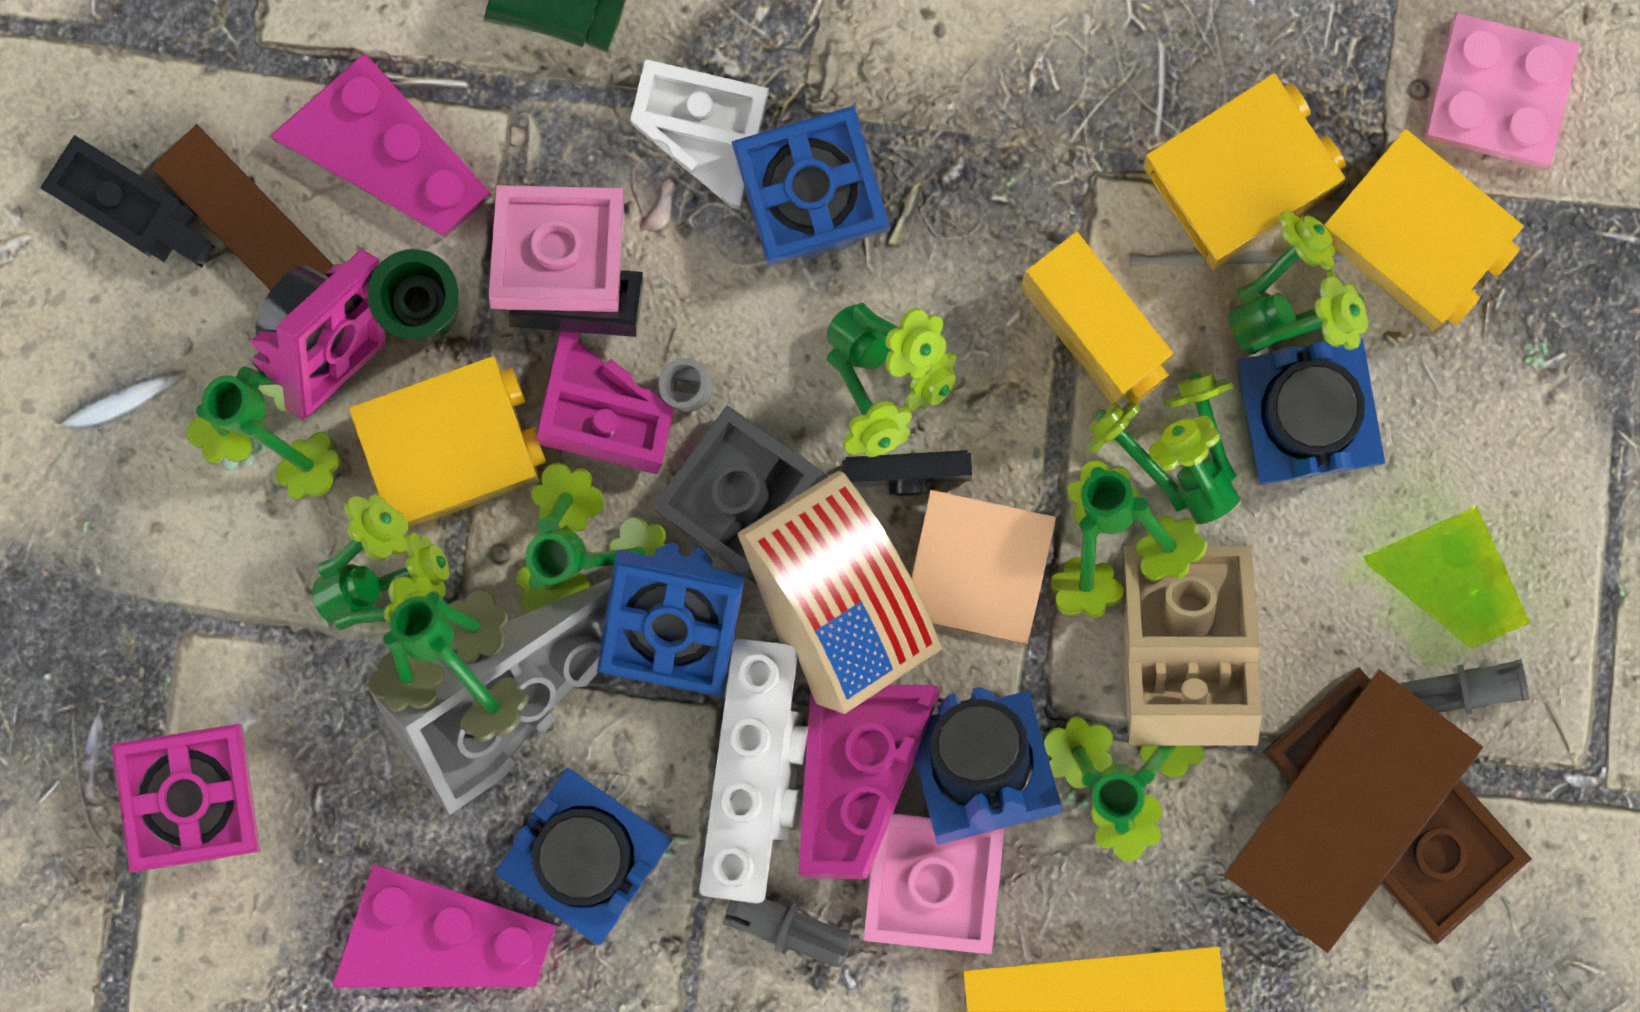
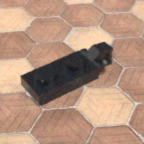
[40,135,216,268]

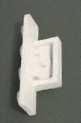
[699,639,809,903]

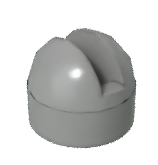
[658,358,713,412]

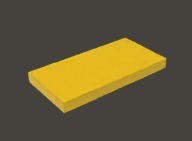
[963,946,1226,1012]

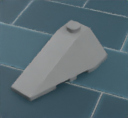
[370,579,629,815]

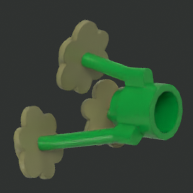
[368,589,529,742]

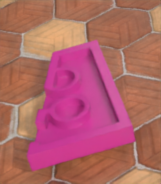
[270,53,492,238]
[798,685,941,879]
[332,864,557,988]

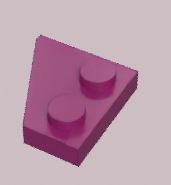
[535,331,674,474]

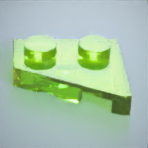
[1363,506,1531,649]

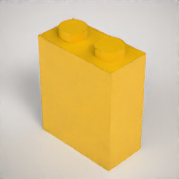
[1143,73,1346,272]
[1324,128,1524,331]
[1020,231,1174,404]
[348,356,547,529]

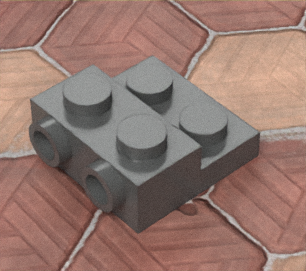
[651,405,827,586]

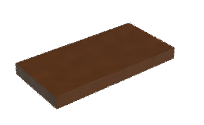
[1262,667,1532,945]
[1223,669,1484,953]

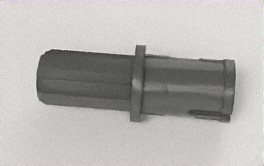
[1401,659,1529,716]
[723,899,852,967]

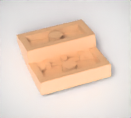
[911,490,1056,644]

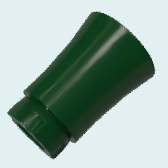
[483,0,627,52]
[367,249,459,342]

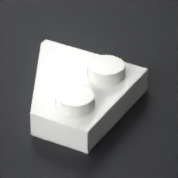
[630,59,769,210]

